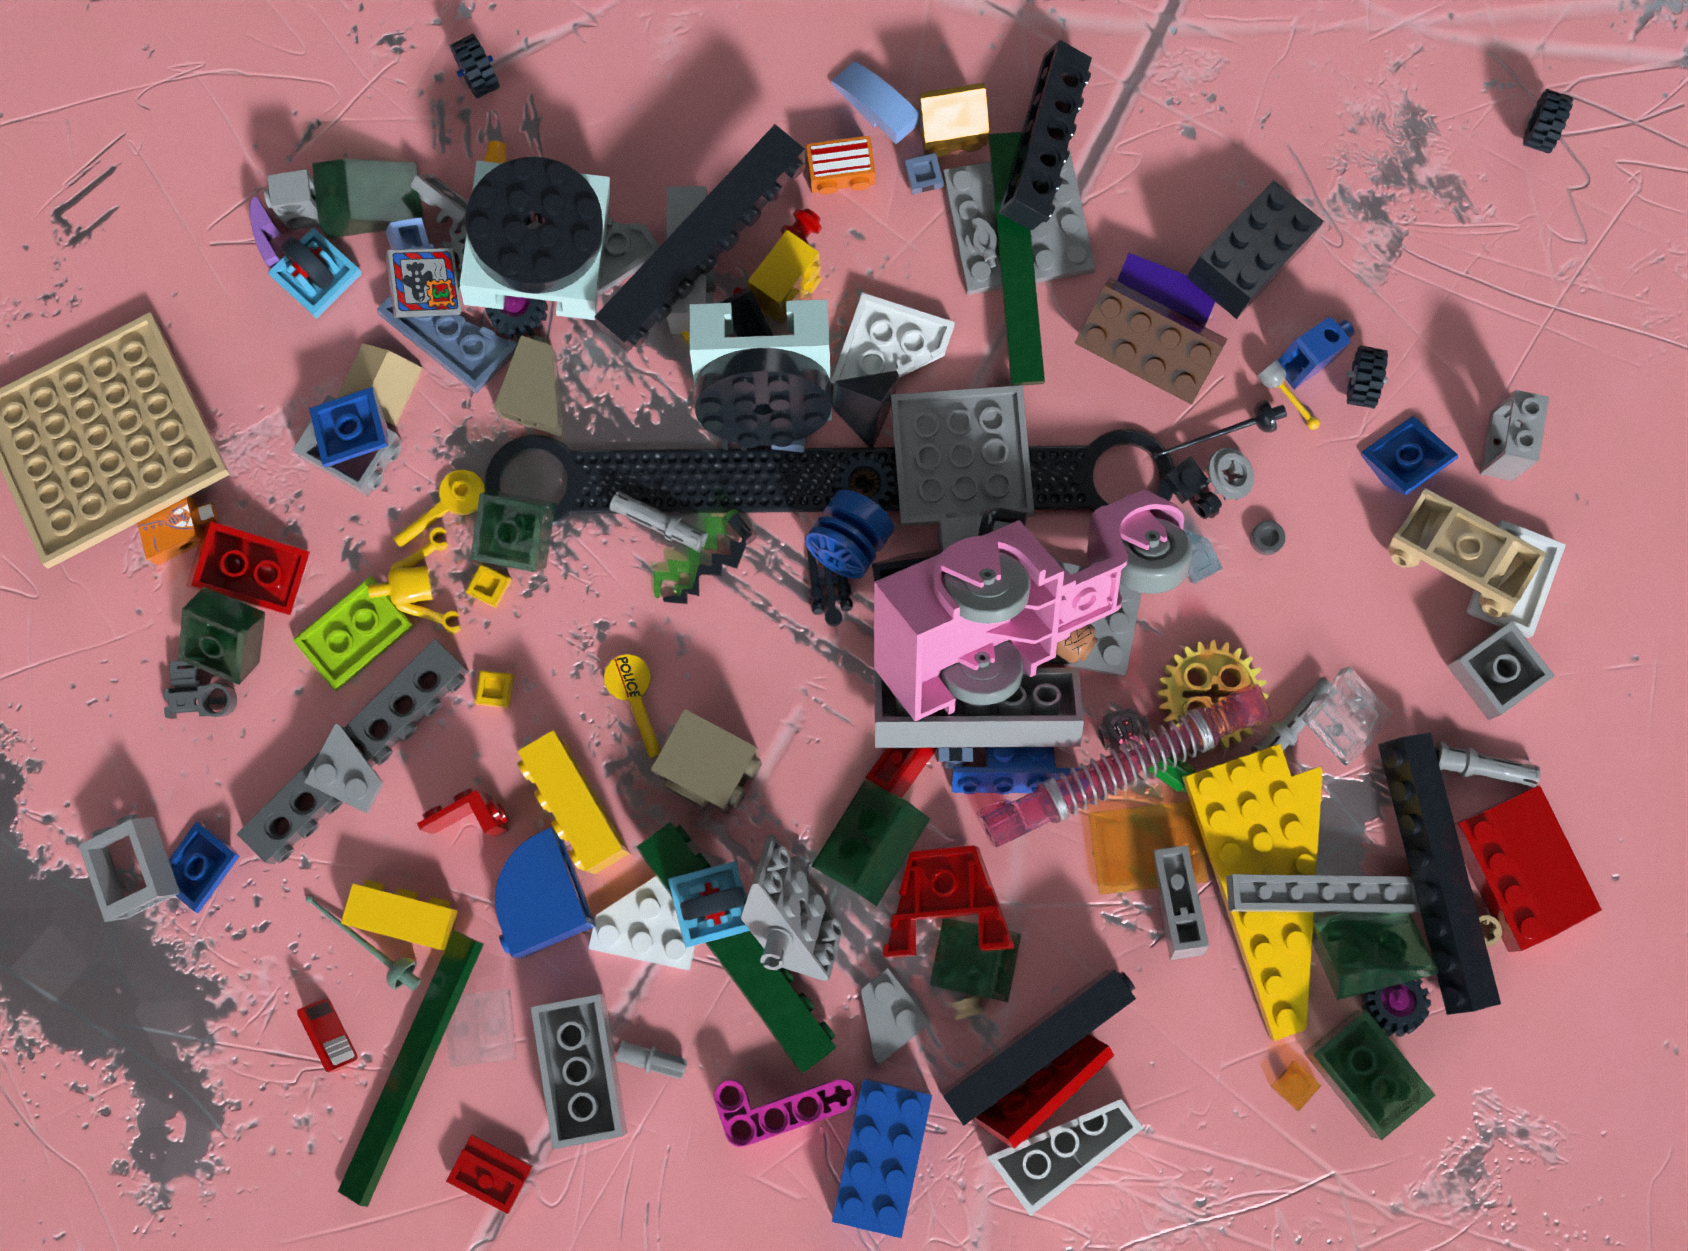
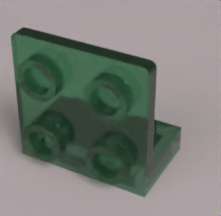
[930,918,1021,1002]

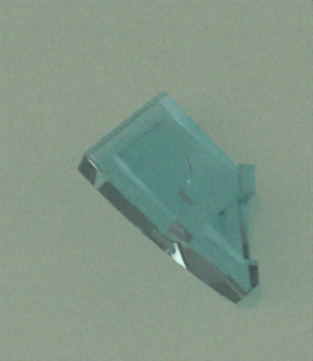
[1183,530,1223,584]

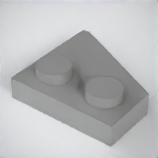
[304,723,384,814]
[861,968,931,1065]

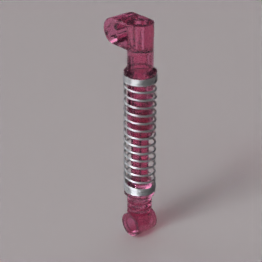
[976,683,1273,848]

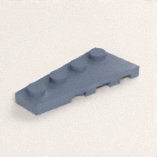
[377,295,518,394]

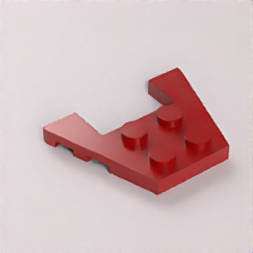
[883,845,1014,958]

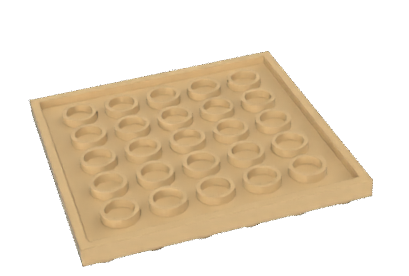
[0,312,230,569]

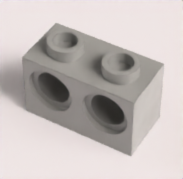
[264,169,327,230]

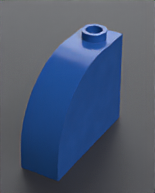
[495,827,596,959]

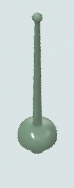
[306,895,421,991]

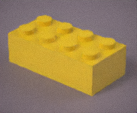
[517,730,630,875]

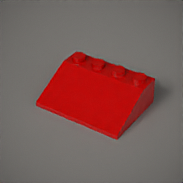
[1454,785,1602,952]

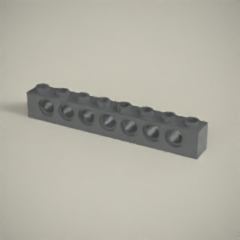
[237,639,469,865]

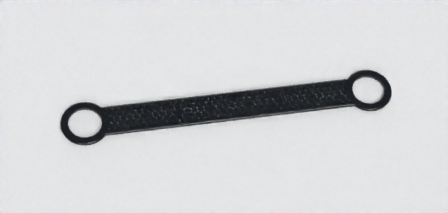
[484,429,1175,531]

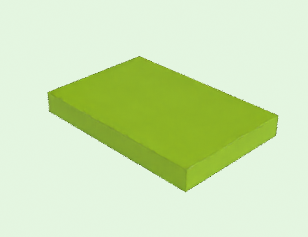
[293,575,415,692]

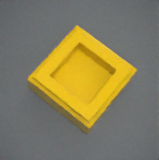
[465,563,512,608]
[475,670,515,708]

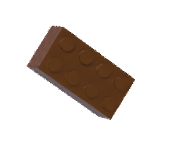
[1075,278,1227,405]

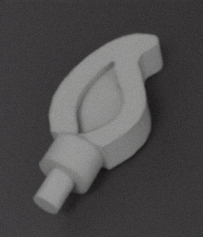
[972,218,997,268]

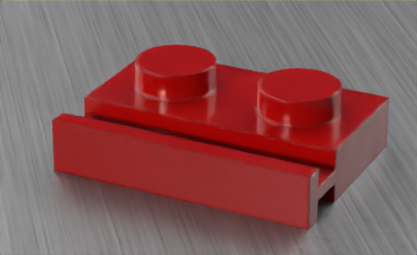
[446,1134,534,1214]

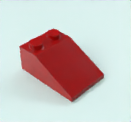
[186,521,310,615]

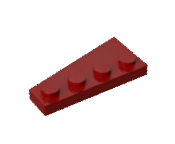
[973,1035,1115,1149]

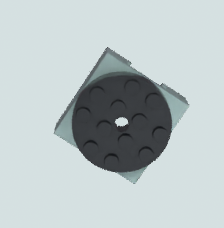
[460,157,610,320]
[690,299,832,448]

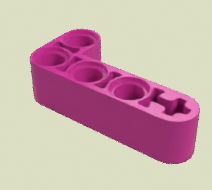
[714,1078,857,1147]

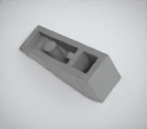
[1153,845,1209,960]

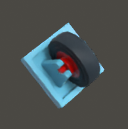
[268,227,362,319]
[668,861,750,948]

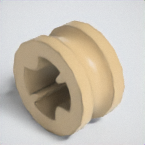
[1479,915,1502,946]
[950,994,985,1020]

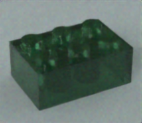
[1304,1010,1436,1140]

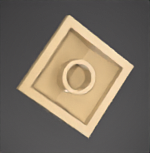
[336,343,423,427]

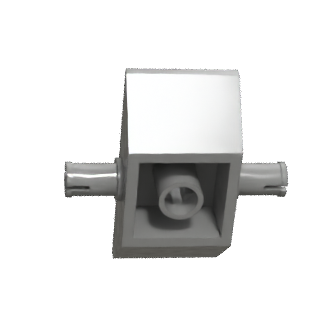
[741,834,843,981]

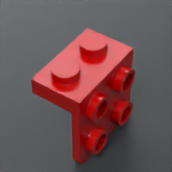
[417,788,509,837]

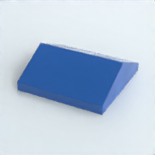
[309,387,388,468]
[1361,416,1458,496]
[168,822,240,913]

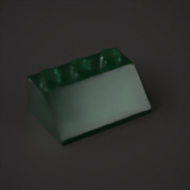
[812,780,931,906]

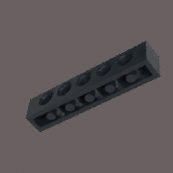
[999,40,1092,230]

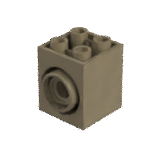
[651,709,762,814]

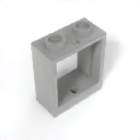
[1480,390,1549,481]
[292,395,402,497]
[79,814,180,922]

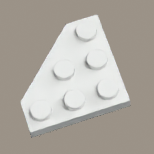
[831,293,955,387]
[588,876,696,971]

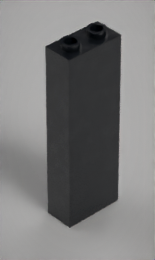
[940,969,1136,1126]

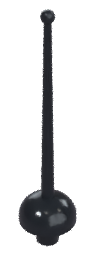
[1151,400,1287,459]

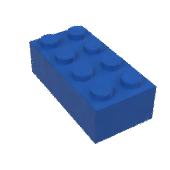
[832,1078,932,1238]

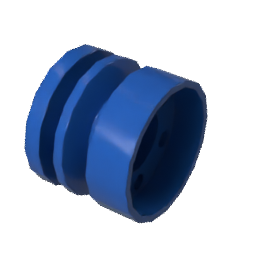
[805,489,894,579]

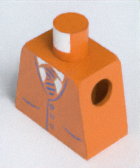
[137,496,219,565]

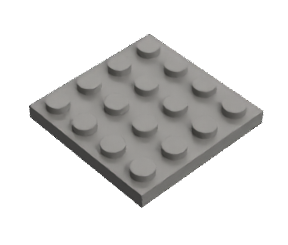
[943,148,1095,295]
[891,385,1034,526]

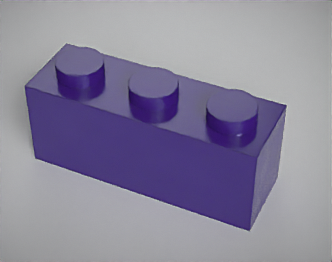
[1117,253,1215,327]

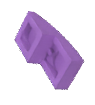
[250,196,281,269]

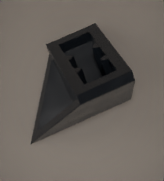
[832,370,899,447]

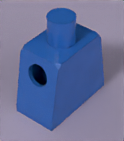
[1278,317,1355,390]

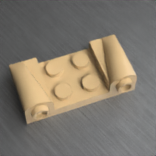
[1388,488,1547,618]

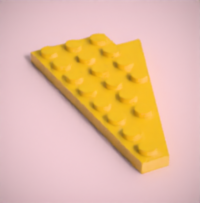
[1182,744,1323,1041]

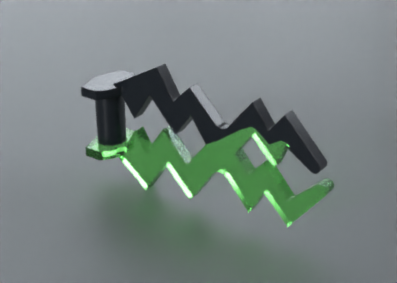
[654,509,757,604]

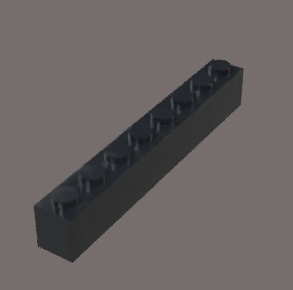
[594,124,806,353]
[1378,732,1501,1015]

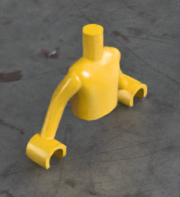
[368,527,461,634]

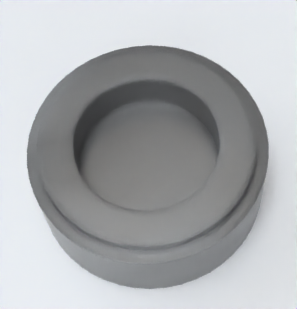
[1250,521,1286,555]

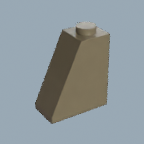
[493,335,563,437]

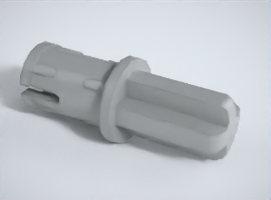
[616,1040,687,1079]

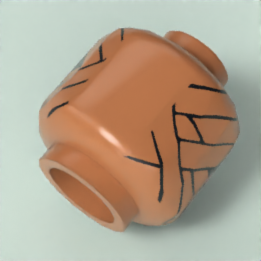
[1056,624,1098,663]

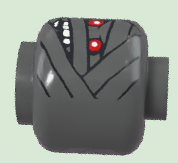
[1098,708,1150,756]

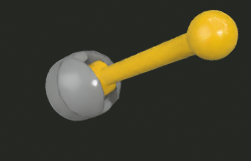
[1256,360,1320,430]

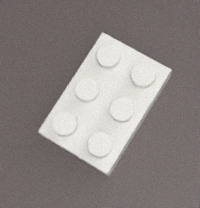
[1466,520,1566,638]

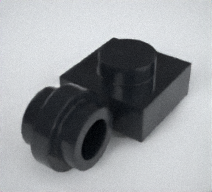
[1162,456,1222,519]

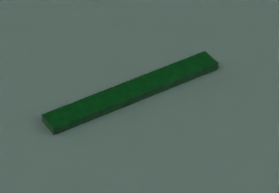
[988,132,1045,386]
[338,930,484,1207]

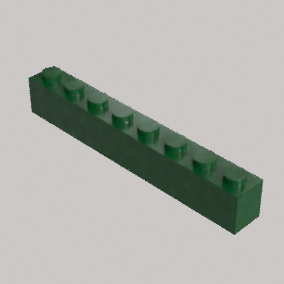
[636,822,836,1074]

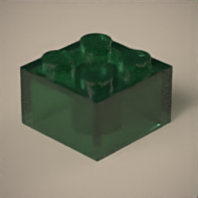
[470,490,556,572]
[178,587,265,685]

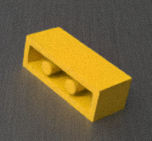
[341,879,459,950]

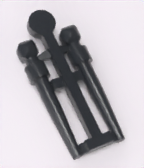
[807,548,853,627]

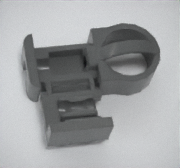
[163,659,237,719]

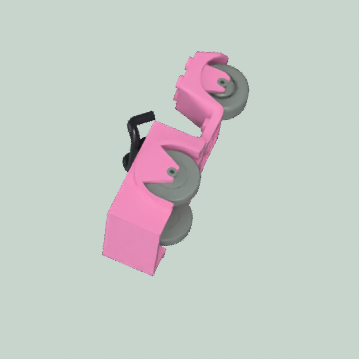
[874,490,1192,721]

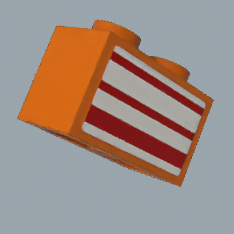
[806,136,876,195]

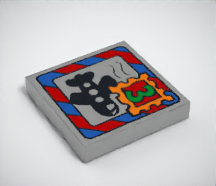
[386,248,462,318]

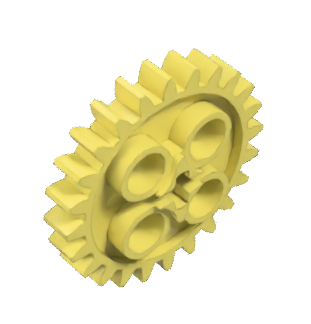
[1156,640,1268,751]

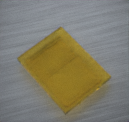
[1088,801,1208,895]

